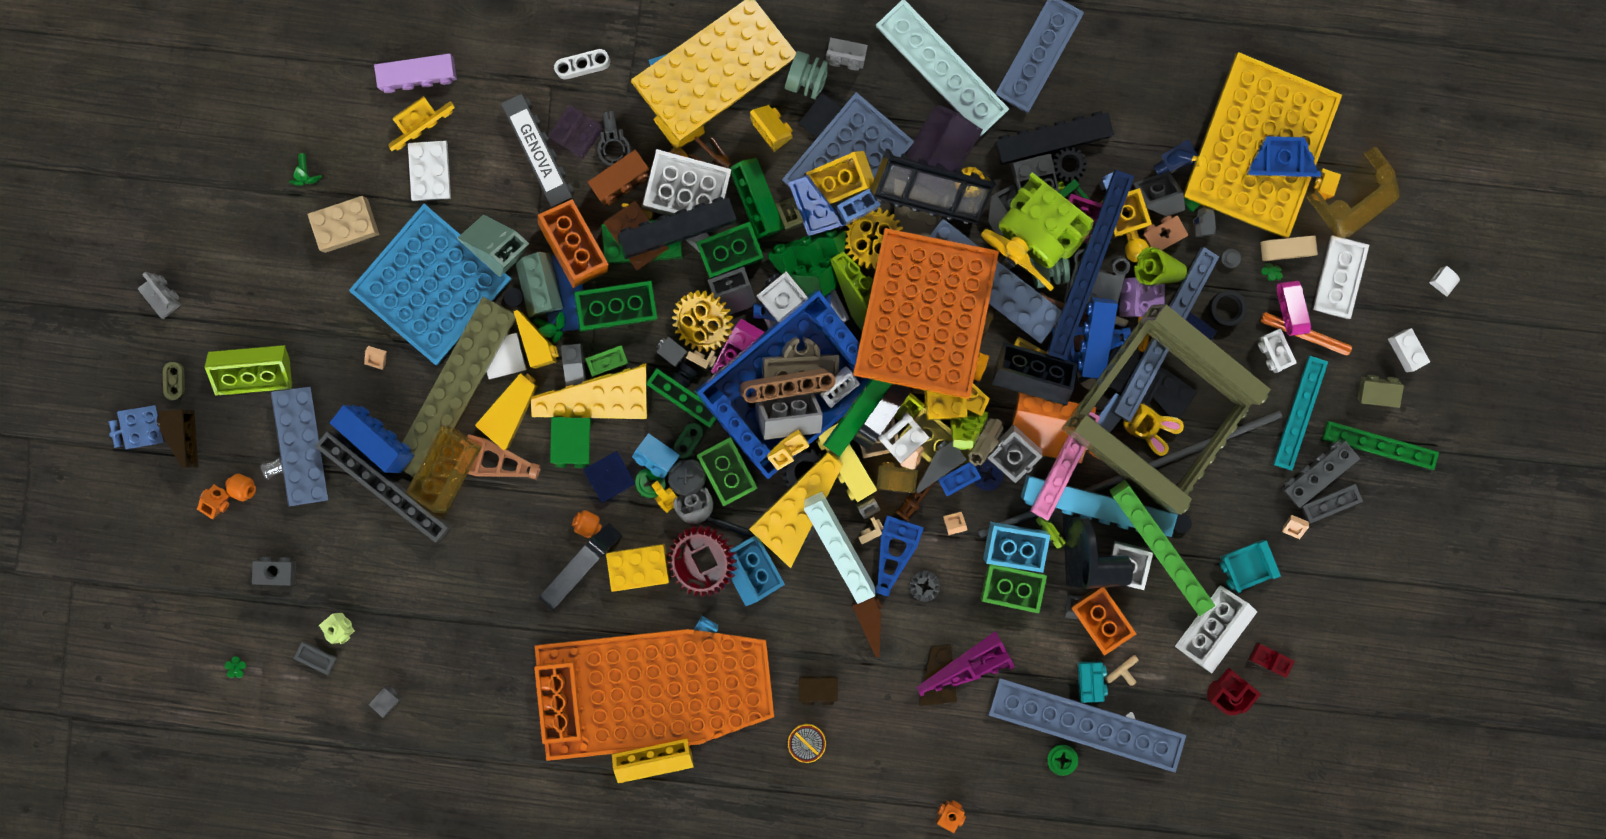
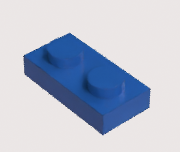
[938,462,981,496]

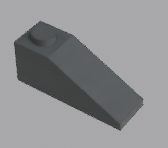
[561,344,586,386]
[915,440,966,493]

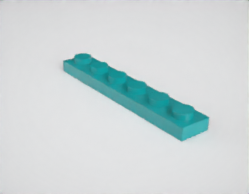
[1272,356,1328,471]

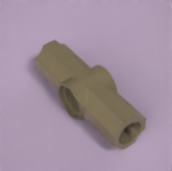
[968,419,1003,465]

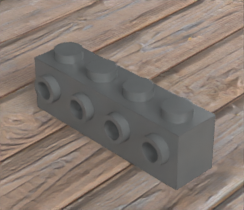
[1282,440,1360,508]

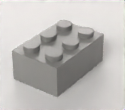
[755,393,823,440]

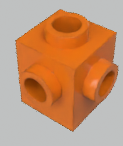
[197,484,230,519]
[936,800,966,833]

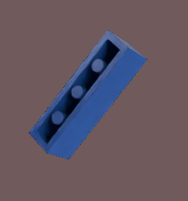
[1077,297,1118,378]

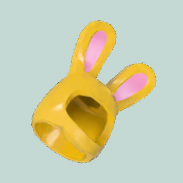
[1123,404,1184,456]

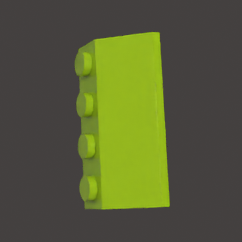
[205,345,292,396]

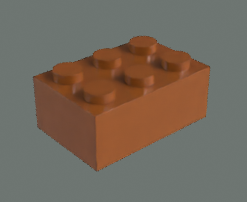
[588,149,650,206]

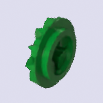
[634,468,665,499]
[1047,744,1078,776]

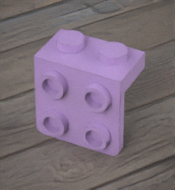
[1120,277,1165,317]

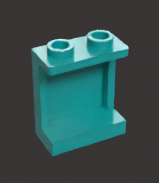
[1219,540,1281,593]

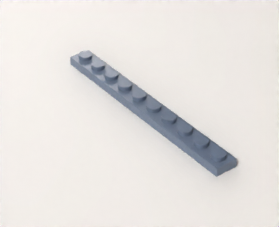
[1112,247,1219,422]

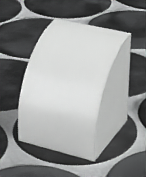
[1429,266,1460,296]

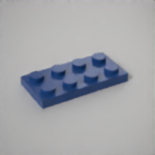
[547,255,584,332]

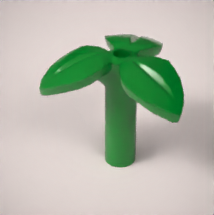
[289,153,322,186]
[534,311,565,344]

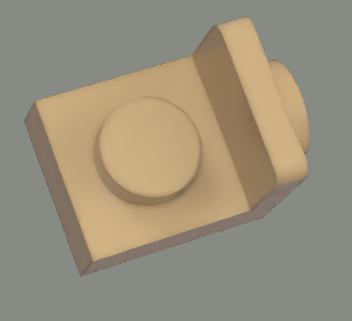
[686,350,717,369]
[858,517,884,544]

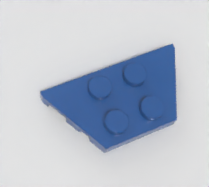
[1247,136,1321,177]

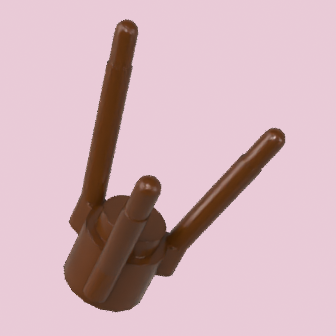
[688,137,731,168]

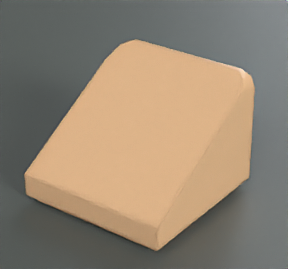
[900,446,924,470]

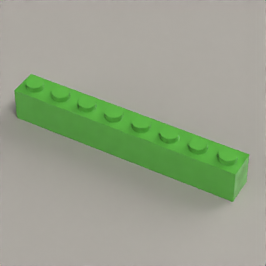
[1109,479,1215,617]

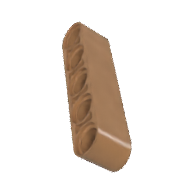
[738,369,836,403]

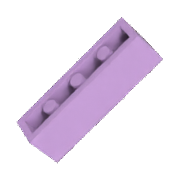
[374,54,457,93]

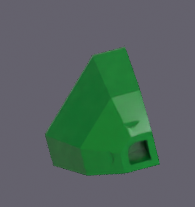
[767,228,846,297]

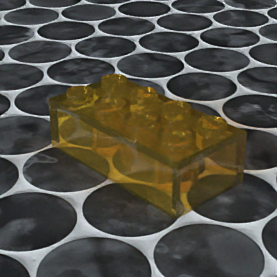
[406,426,482,513]

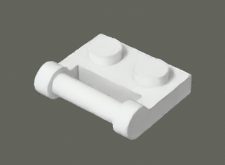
[878,412,929,464]

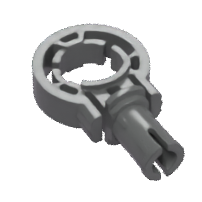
[598,111,631,166]

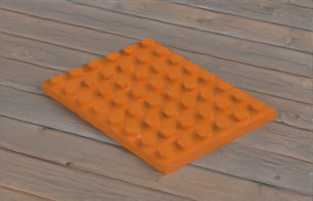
[853,228,999,399]

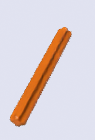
[1261,312,1352,356]

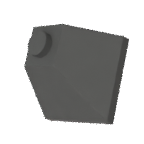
[1133,171,1185,216]
[988,184,1018,236]

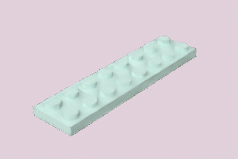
[876,0,1009,136]

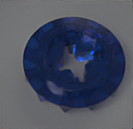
[974,460,1003,491]

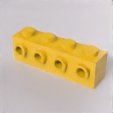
[612,739,694,783]

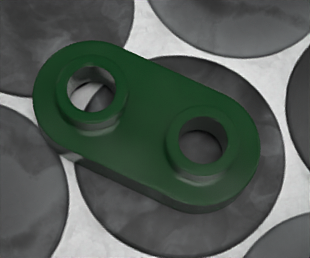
[673,423,703,458]

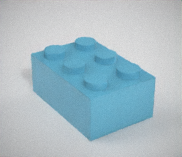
[983,522,1050,573]

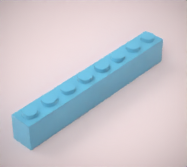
[1021,475,1178,537]

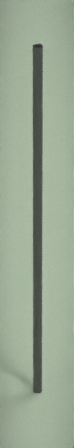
[978,410,1282,538]

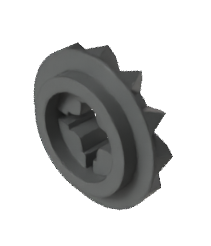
[910,571,940,602]

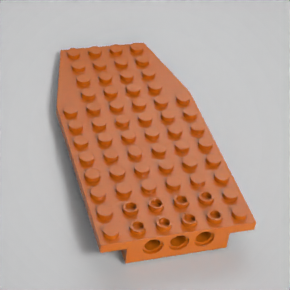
[534,629,774,761]

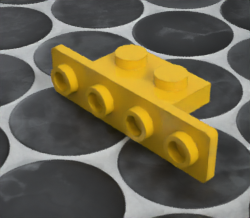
[388,96,455,151]

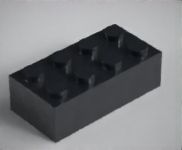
[992,342,1078,406]

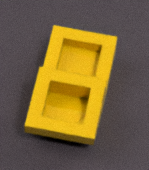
[767,429,809,470]

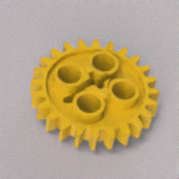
[845,207,904,270]
[672,290,734,352]

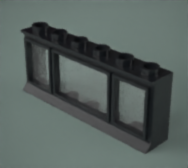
[870,148,997,225]

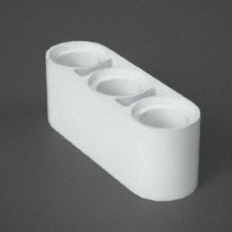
[554,49,610,79]

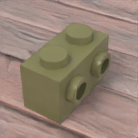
[1357,375,1404,408]

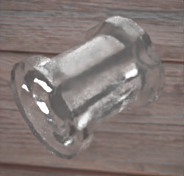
[261,457,283,480]

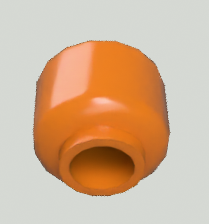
[225,473,256,501]
[572,510,602,538]

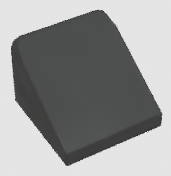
[1065,595,1083,619]

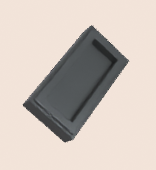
[293,641,338,675]

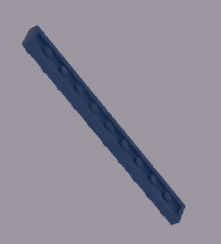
[1046,169,1134,360]

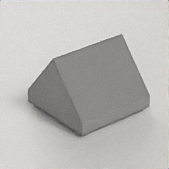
[856,496,880,519]

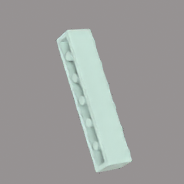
[804,492,875,604]

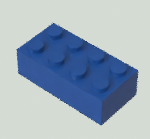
[330,405,415,473]

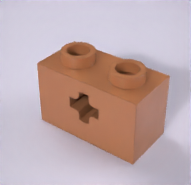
[1141,215,1189,250]

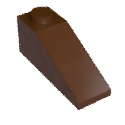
[852,597,883,658]

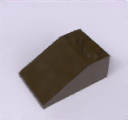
[157,409,198,468]

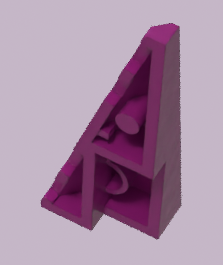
[916,631,1015,696]

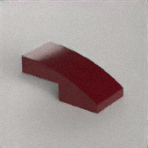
[1249,642,1295,678]

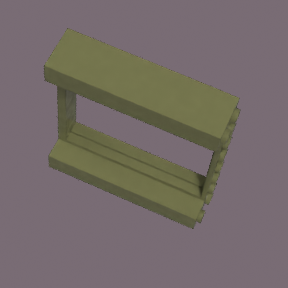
[1062,304,1271,515]

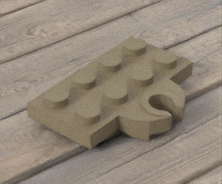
[762,337,839,394]

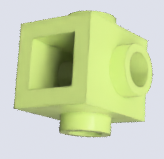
[319,613,355,644]

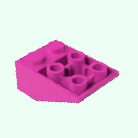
[711,319,764,374]

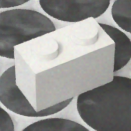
[1388,328,1430,372]

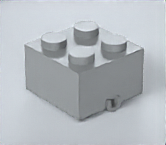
[987,425,1043,483]

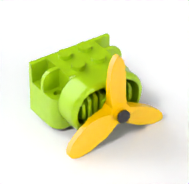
[981,172,1094,291]

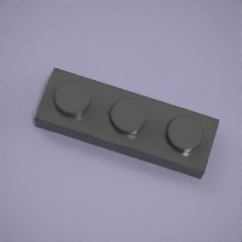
[1301,484,1363,524]

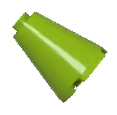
[1134,247,1187,286]

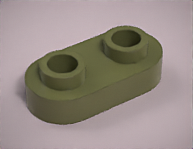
[163,362,185,400]

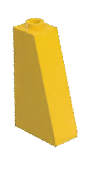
[475,373,538,451]

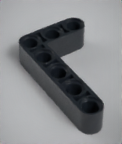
[539,523,623,611]

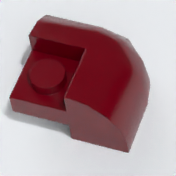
[1207,668,1261,716]

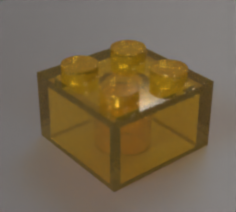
[875,462,918,493]

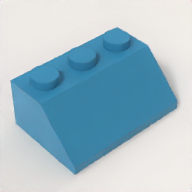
[730,536,785,606]

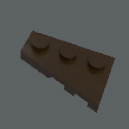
[919,644,957,706]

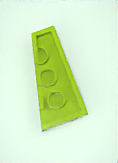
[950,410,988,450]

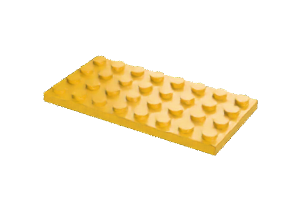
[631,0,796,143]

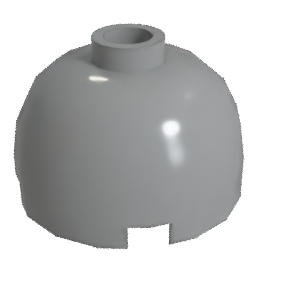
[673,488,713,524]

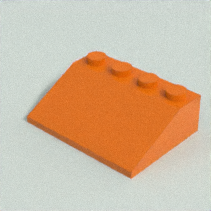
[1011,392,1096,464]

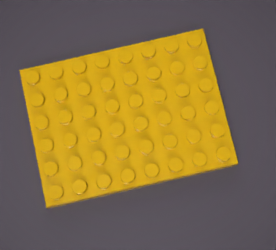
[1183,52,1342,238]

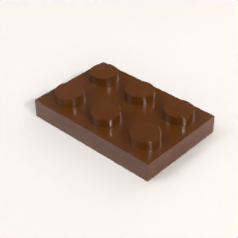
[603,201,669,271]

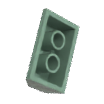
[516,252,563,319]

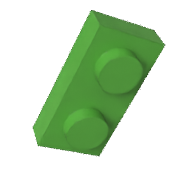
[585,345,629,377]

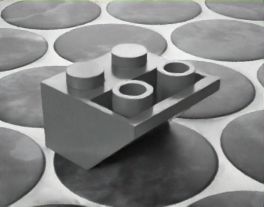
[1010,154,1059,192]
[708,267,757,315]

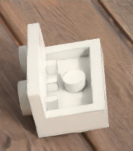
[1258,328,1296,373]

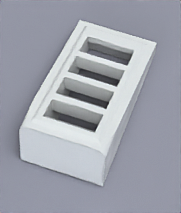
[820,366,860,408]

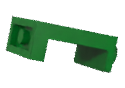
[550,417,592,468]

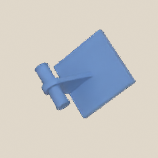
[108,405,164,449]

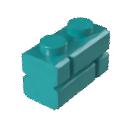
[1077,661,1108,703]

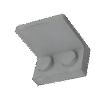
[826,38,868,71]
[138,272,181,319]

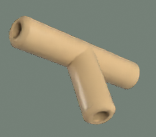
[1105,655,1139,686]

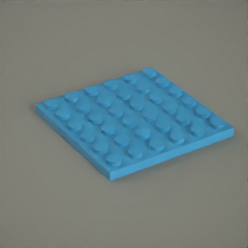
[349,204,512,366]

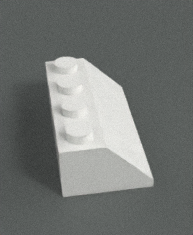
[1175,585,1257,673]

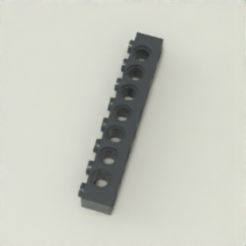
[315,431,452,543]

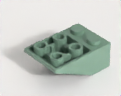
[457,214,529,277]

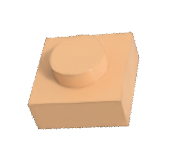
[364,346,387,370]
[943,512,967,535]
[1282,515,1309,539]

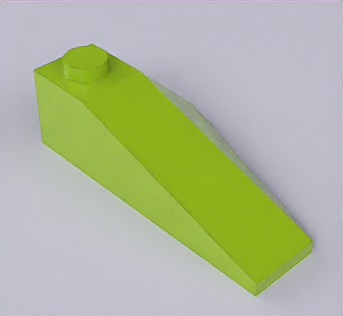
[830,252,873,331]

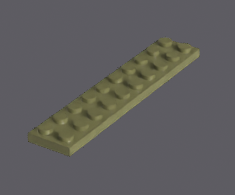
[403,297,516,483]

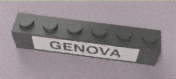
[501,94,575,208]

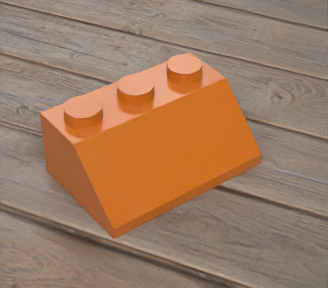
[1071,588,1136,656]

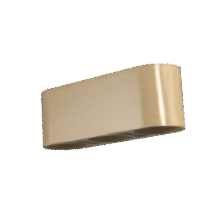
[1260,236,1318,261]

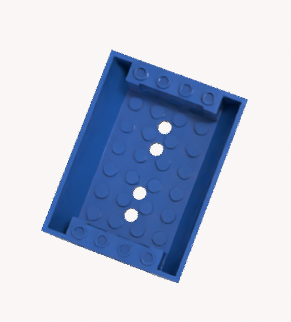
[695,290,870,479]

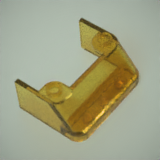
[1307,146,1400,238]

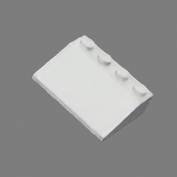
[641,149,731,216]

